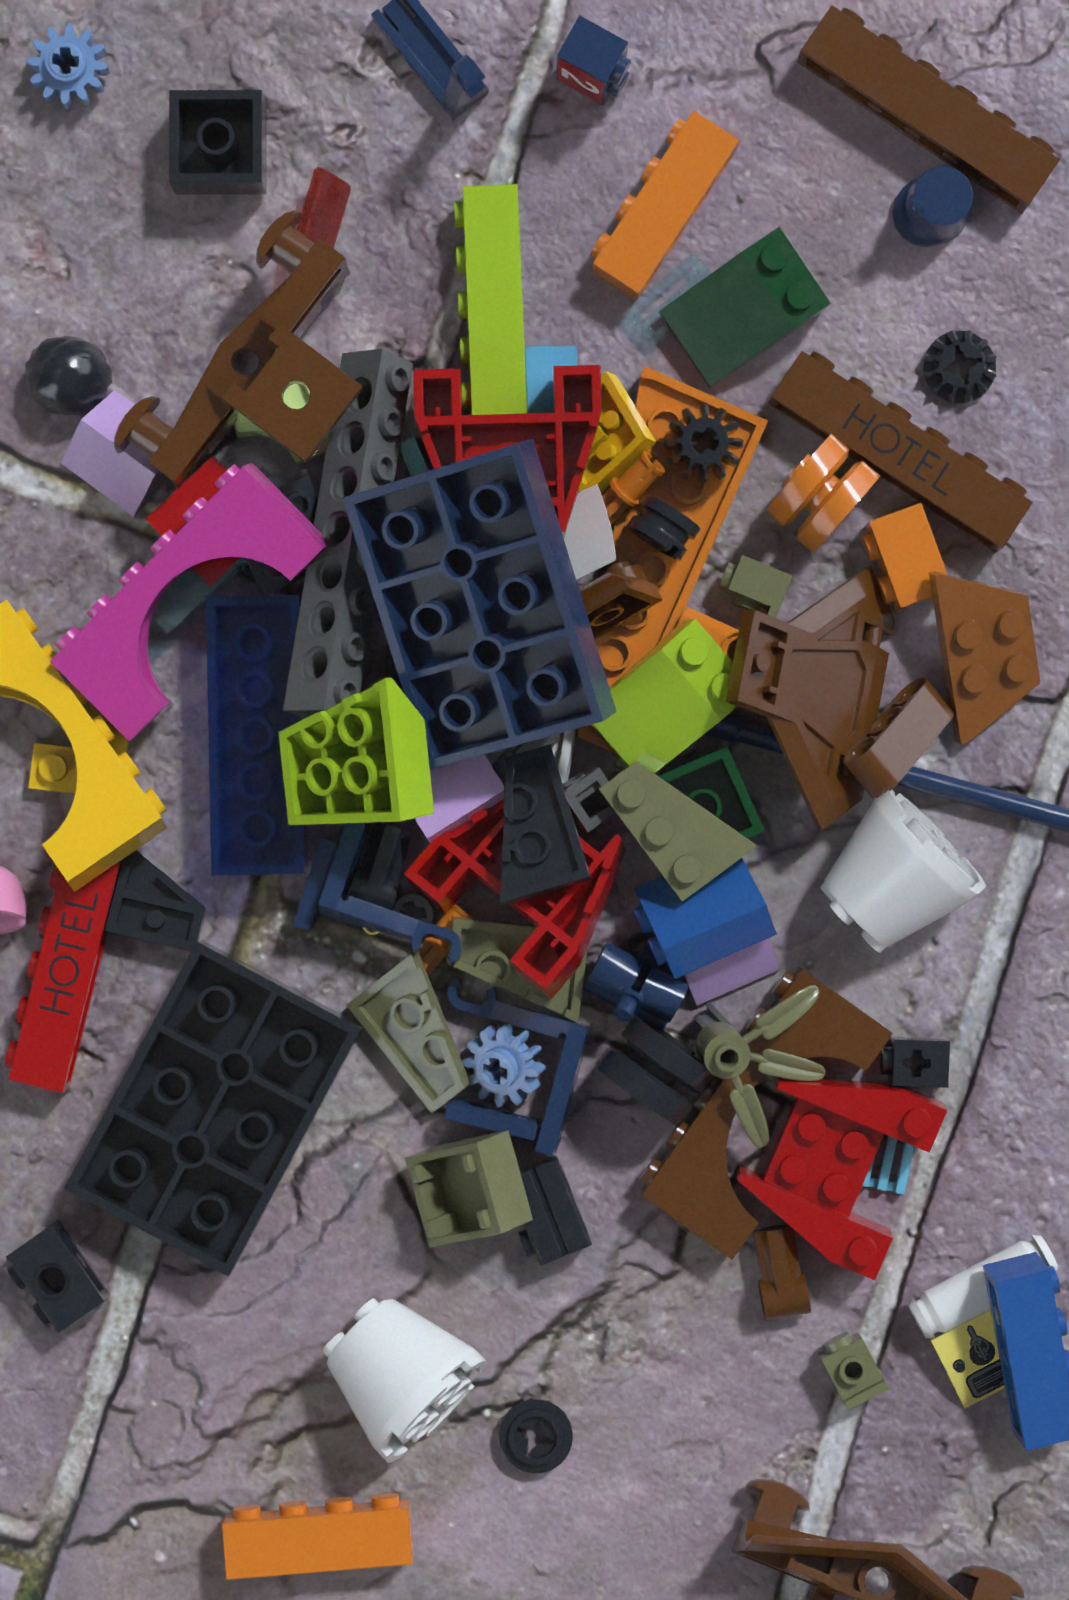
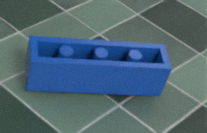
[983,1252,1069,1451]

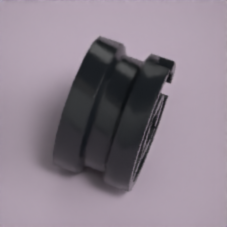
[627,494,701,561]

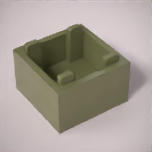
[405,1130,533,1247]

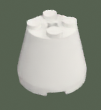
[820,789,986,953]
[322,1298,488,1463]

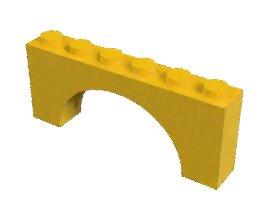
[0,599,167,892]

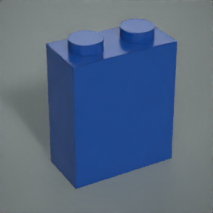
[633,858,777,979]

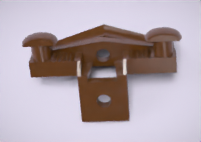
[114,211,363,488]
[731,1479,1024,1600]

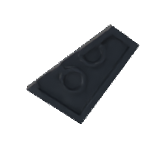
[500,744,591,906]

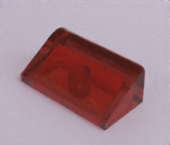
[297,167,351,249]

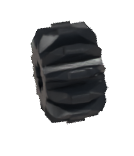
[664,404,743,484]

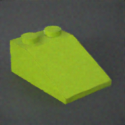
[591,619,737,773]

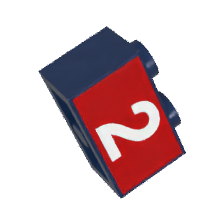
[556,15,631,106]

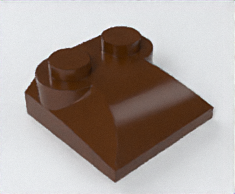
[578,561,663,639]

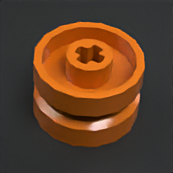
[765,434,880,554]

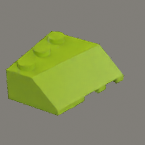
[278,677,434,825]

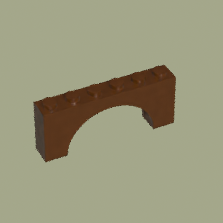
[639,967,893,1260]

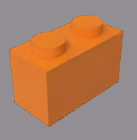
[861,503,948,612]

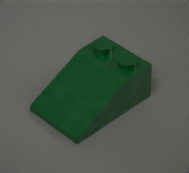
[659,227,831,388]

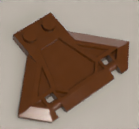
[725,566,895,831]

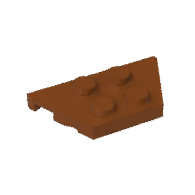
[929,571,1040,745]

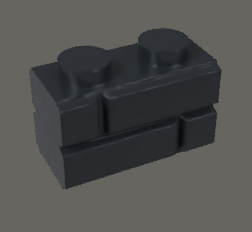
[518,1155,592,1265]

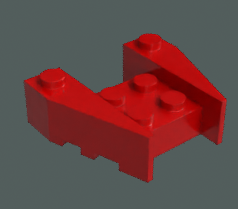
[413,365,602,538]
[404,799,626,1000]
[737,1077,948,1280]

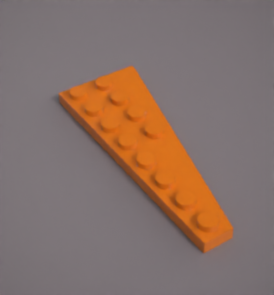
[577,366,768,756]

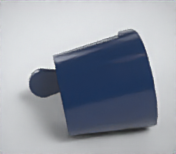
[892,166,973,247]

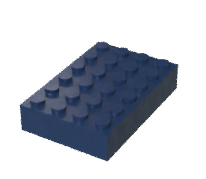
[343,439,617,769]

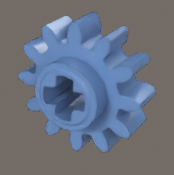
[26,23,110,109]
[462,1023,546,1107]

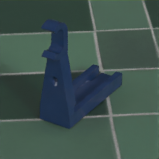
[371,0,489,121]
[318,823,462,966]
[447,976,592,1156]

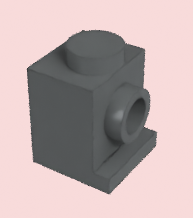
[563,767,615,832]

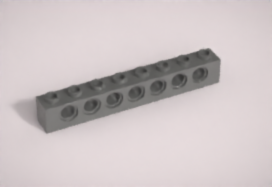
[283,349,413,718]

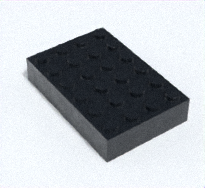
[64,940,363,1277]

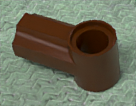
[753,1224,811,1321]

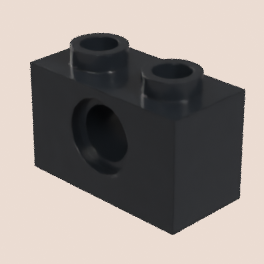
[6,1220,110,1333]

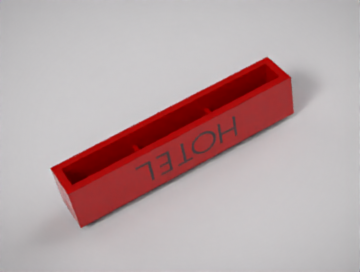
[5,859,123,1093]

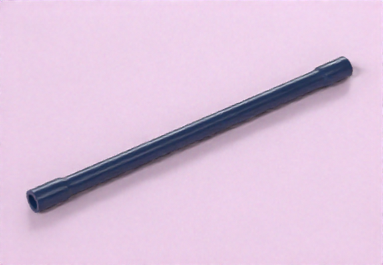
[704,713,1069,832]

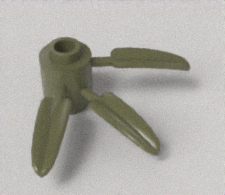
[696,985,825,1148]

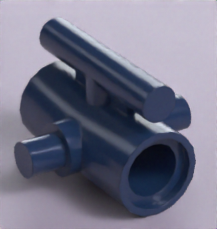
[582,942,689,1030]

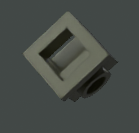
[718,555,793,618]
[818,1332,889,1411]

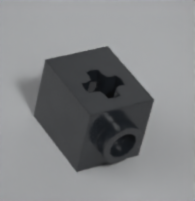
[880,1037,950,1088]

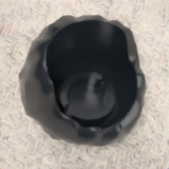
[25,336,113,416]

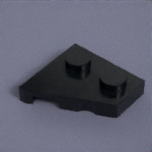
[105,850,207,952]

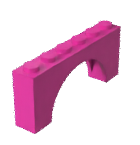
[50,462,330,741]

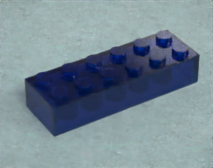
[206,595,308,876]

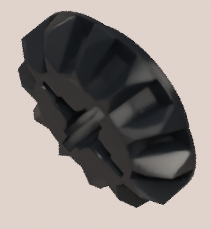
[923,330,996,403]
[499,1398,573,1473]

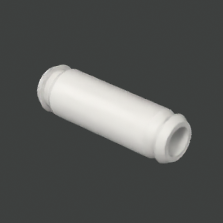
[908,1235,1058,1339]

